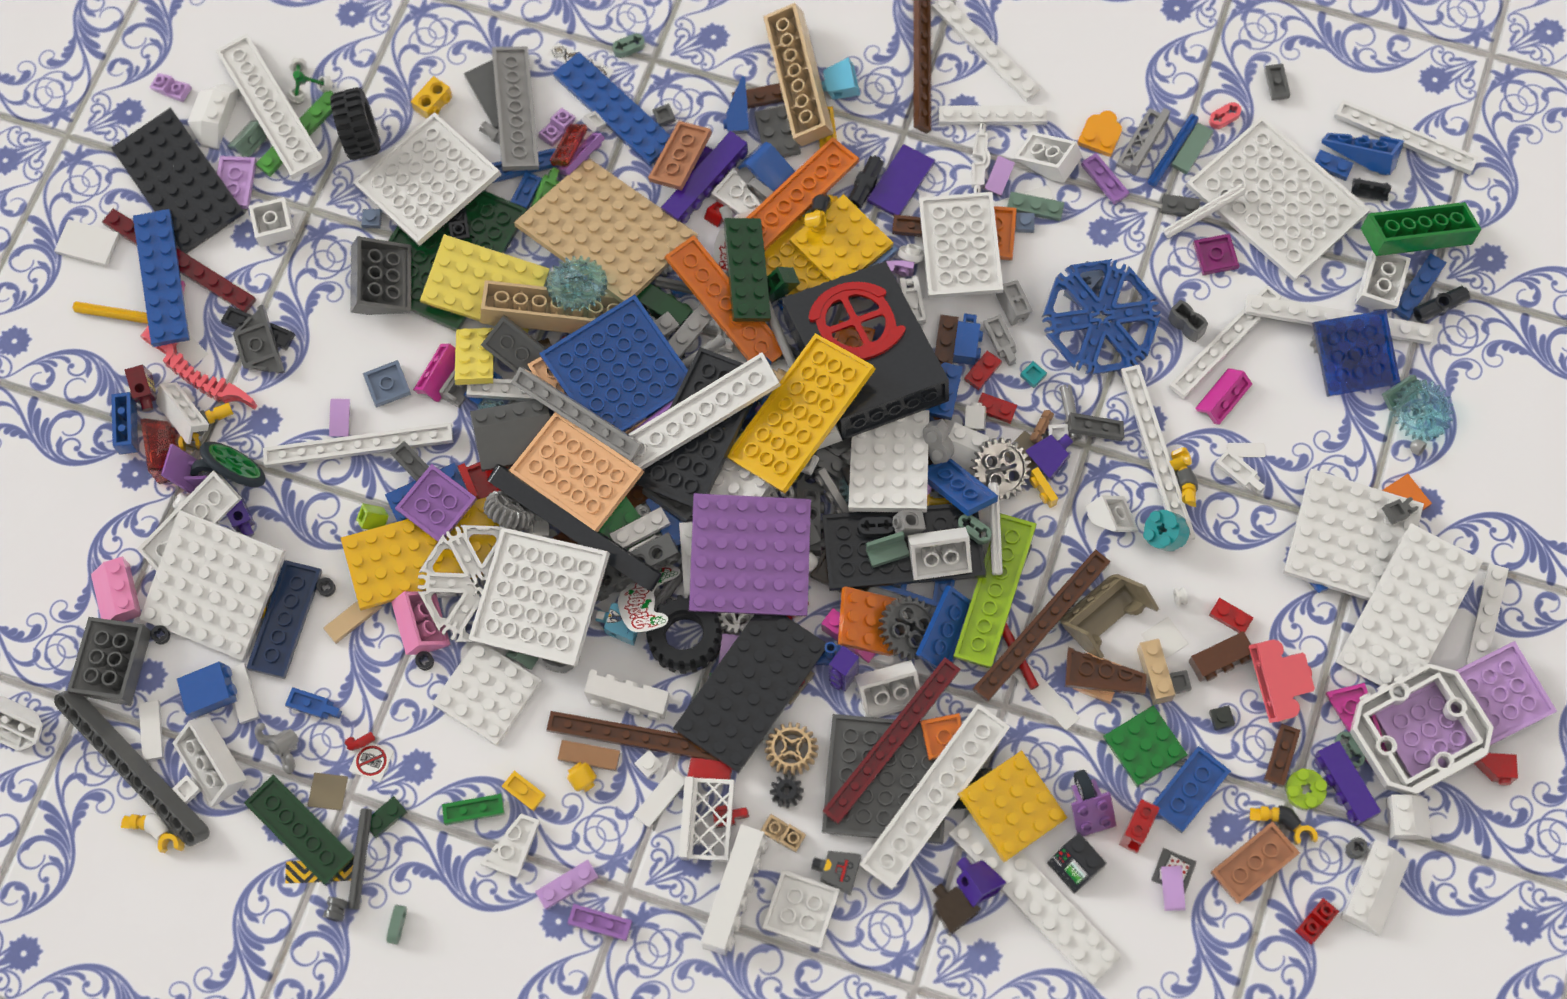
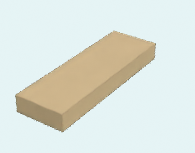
[323,601,382,644]

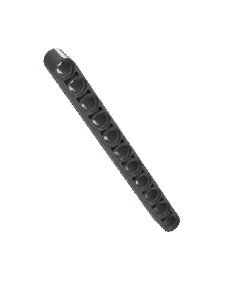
[54,690,210,847]

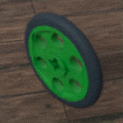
[200,441,266,487]

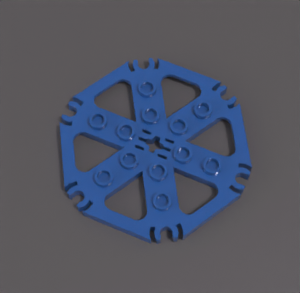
[1042,259,1161,375]

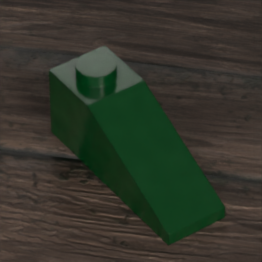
[767,267,800,303]

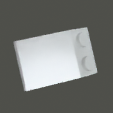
[1013,132,1083,183]

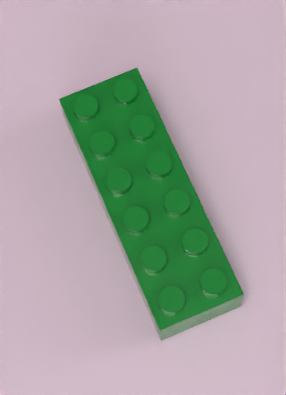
[1360,202,1482,256]

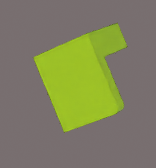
[356,503,389,530]

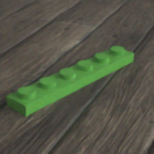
[255,90,333,177]

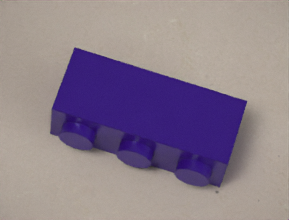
[829,646,859,692]

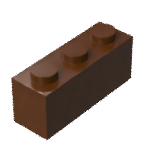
[1188,631,1252,682]

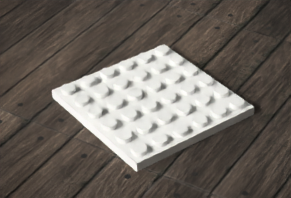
[353,113,502,246]
[1283,469,1424,601]
[139,510,286,661]
[468,528,610,667]

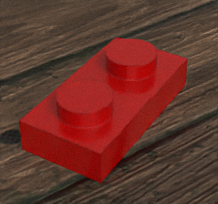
[964,350,1002,391]
[978,392,1017,424]
[1209,597,1254,633]

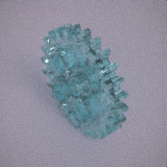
[546,255,608,312]
[1392,379,1454,441]

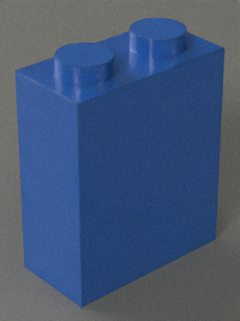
[177,661,237,719]

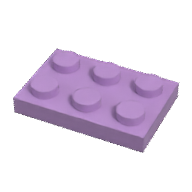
[217,156,257,209]

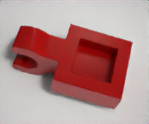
[713,805,749,828]

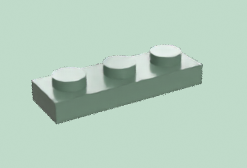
[1007,191,1065,221]

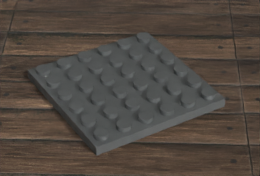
[822,714,945,844]

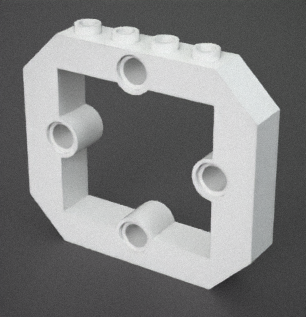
[1350,664,1494,795]

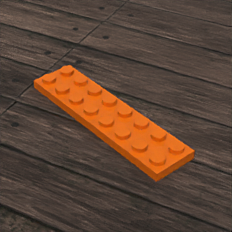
[746,137,859,251]
[664,235,783,364]

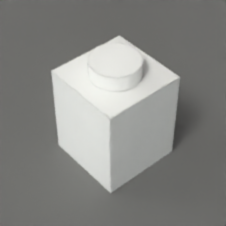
[965,402,986,431]

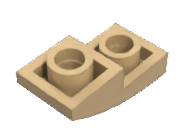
[761,814,806,852]

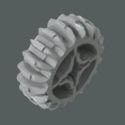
[483,491,535,531]

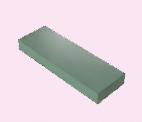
[1171,123,1214,174]

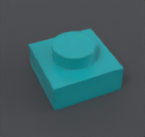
[1020,361,1047,388]

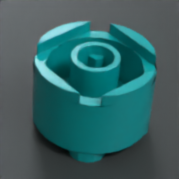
[1143,510,1190,552]

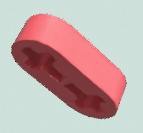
[1209,102,1241,129]

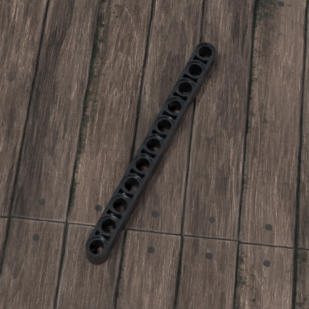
[487,464,662,592]

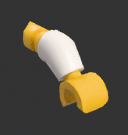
[121,813,184,853]

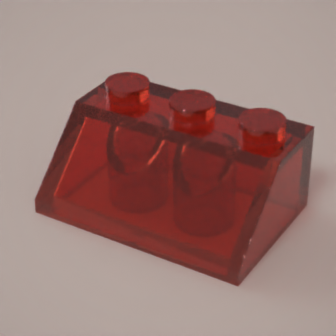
[140,418,179,484]

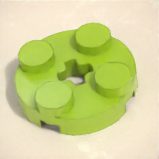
[1285,768,1327,810]

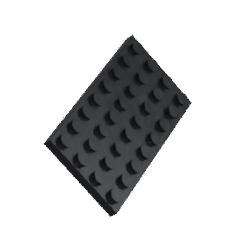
[111,107,245,253]
[635,347,754,508]
[822,504,986,591]
[673,614,826,774]

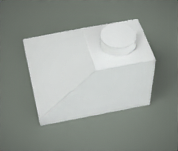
[1085,495,1139,532]

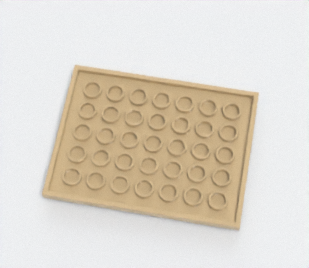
[514,158,698,303]

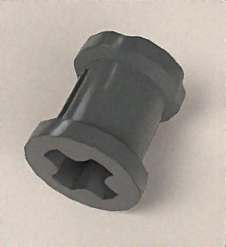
[1345,837,1368,859]

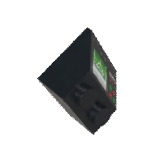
[1047,833,1107,894]

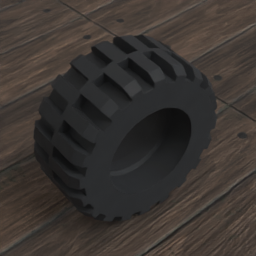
[330,87,381,160]
[646,595,722,674]

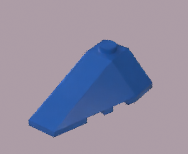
[1321,133,1404,175]

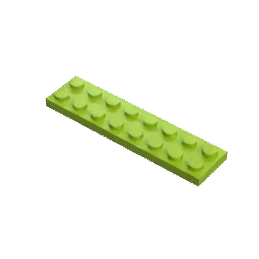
[954,513,1037,669]

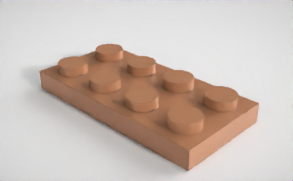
[648,121,712,191]
[1210,821,1300,905]

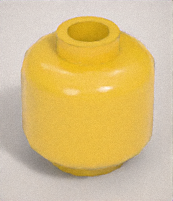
[567,761,597,792]

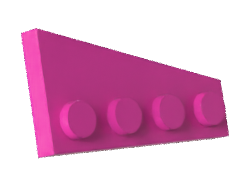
[1325,683,1387,765]

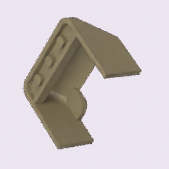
[1060,574,1159,659]

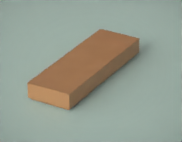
[557,740,621,771]

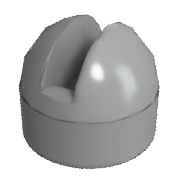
[1410,439,1427,456]

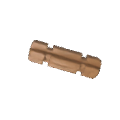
[1030,410,1054,444]

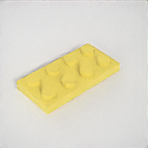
[455,328,494,385]

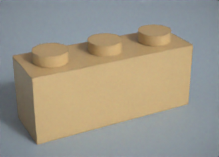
[1137,639,1176,705]

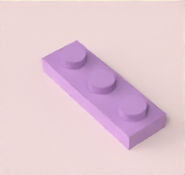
[535,860,598,910]

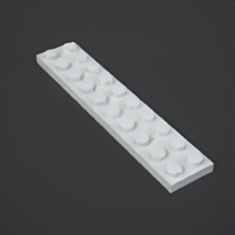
[216,34,325,179]
[608,353,781,470]
[859,703,1010,890]
[948,814,1122,985]

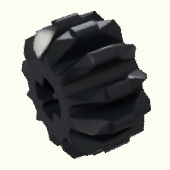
[770,774,804,809]

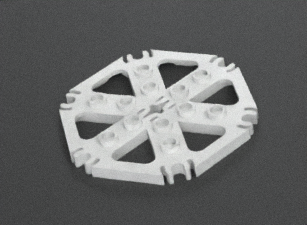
[418,525,510,643]

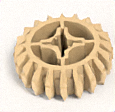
[765,722,819,776]

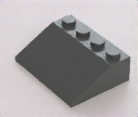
[350,236,411,315]
[470,399,550,472]
[67,617,151,706]

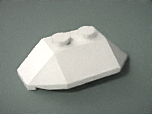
[188,84,240,150]
[0,696,43,751]

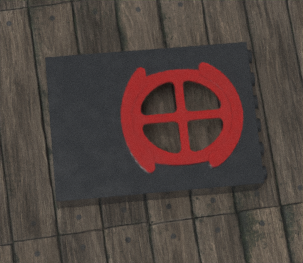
[782,261,949,440]

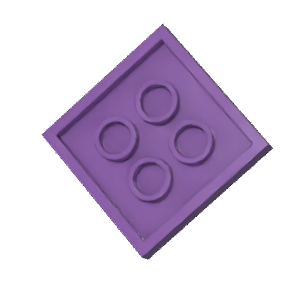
[395,464,477,542]

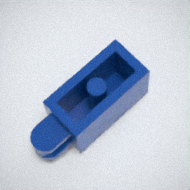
[953,313,983,365]

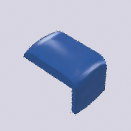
[737,142,795,192]

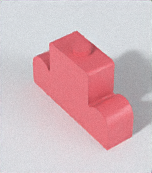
[1248,640,1315,723]

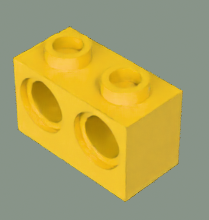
[410,76,452,119]

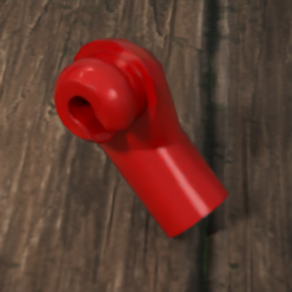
[345,732,375,751]

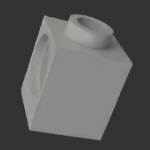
[893,510,926,535]

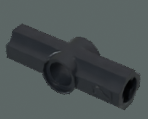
[848,155,884,208]
[1413,285,1470,323]

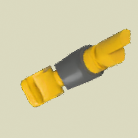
[178,402,233,451]
[1169,447,1198,507]

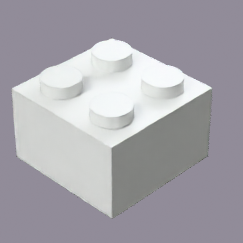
[249,197,296,247]

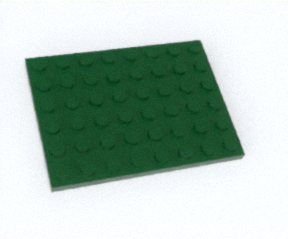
[388,190,528,331]

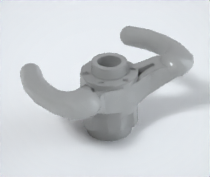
[255,723,299,774]

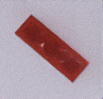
[550,124,588,166]

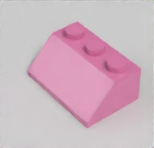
[91,556,141,622]
[391,592,451,655]

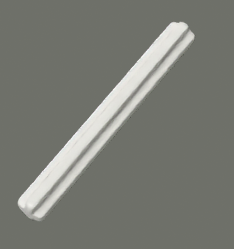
[1163,184,1246,238]
[988,482,1003,575]

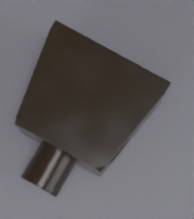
[932,883,981,936]

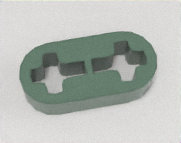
[612,33,645,58]
[958,514,992,545]
[1334,731,1365,768]
[386,904,407,945]

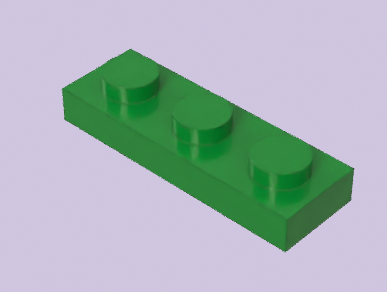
[442,794,505,825]

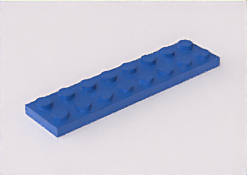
[553,52,671,166]
[133,209,190,347]

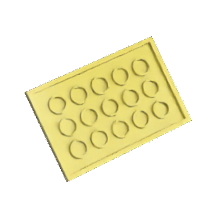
[420,235,550,333]

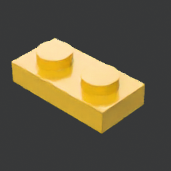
[1029,467,1058,508]
[502,771,546,811]

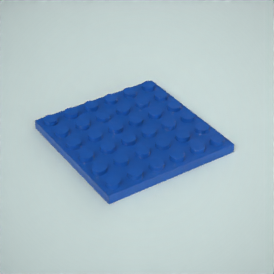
[539,295,688,432]

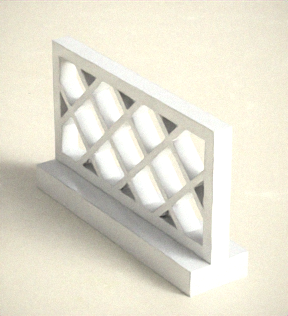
[679,776,735,861]

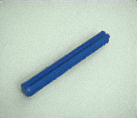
[1148,114,1199,187]

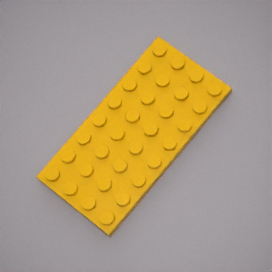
[727,333,876,493]
[341,497,499,610]

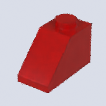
[1473,753,1518,785]

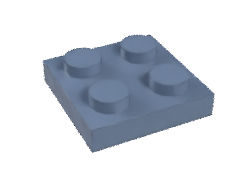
[363,360,411,408]

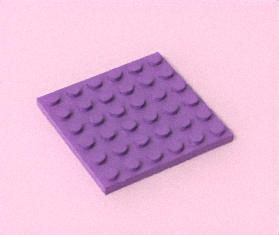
[689,493,811,617]

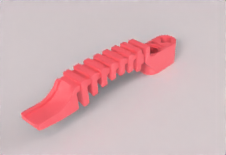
[140,327,257,410]

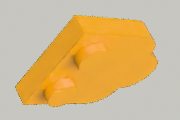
[1077,110,1122,157]

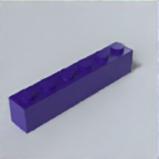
[661,131,748,223]

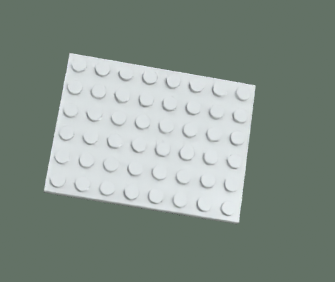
[1186,116,1371,281]

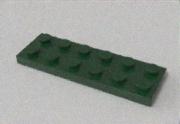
[723,218,771,322]
[244,775,354,886]

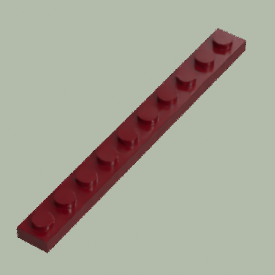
[102,208,256,313]
[822,658,961,825]

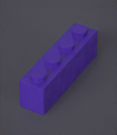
[1314,741,1381,826]

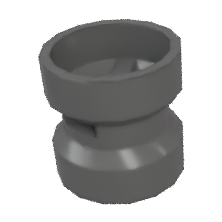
[323,897,348,922]

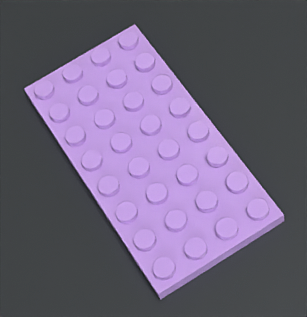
[1375,641,1557,778]

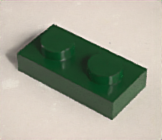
[370,796,407,838]

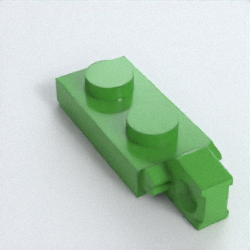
[531,167,560,207]

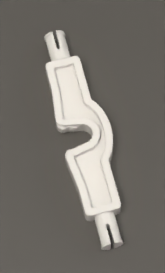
[971,123,990,193]

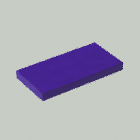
[867,144,935,216]

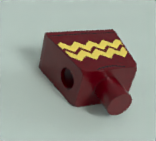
[124,364,157,412]

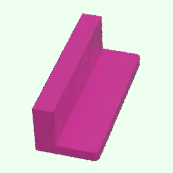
[413,344,456,402]
[1196,368,1252,425]

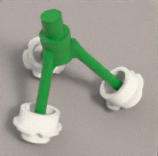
[288,57,333,103]

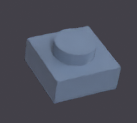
[361,209,382,229]
[1015,213,1035,233]

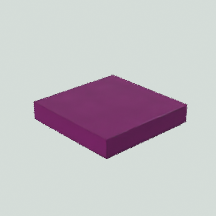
[1193,234,1239,276]

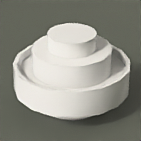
[898,244,925,264]

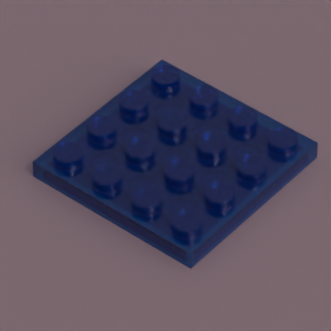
[1312,310,1400,397]

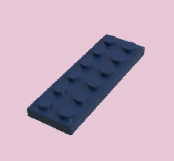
[246,560,322,679]

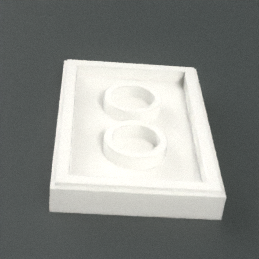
[54,219,120,267]

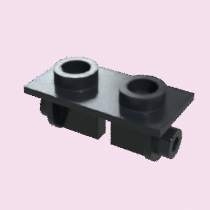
[1351,178,1391,201]

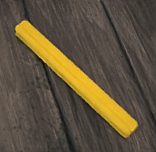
[72,301,148,324]

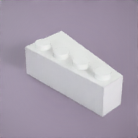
[584,669,670,720]

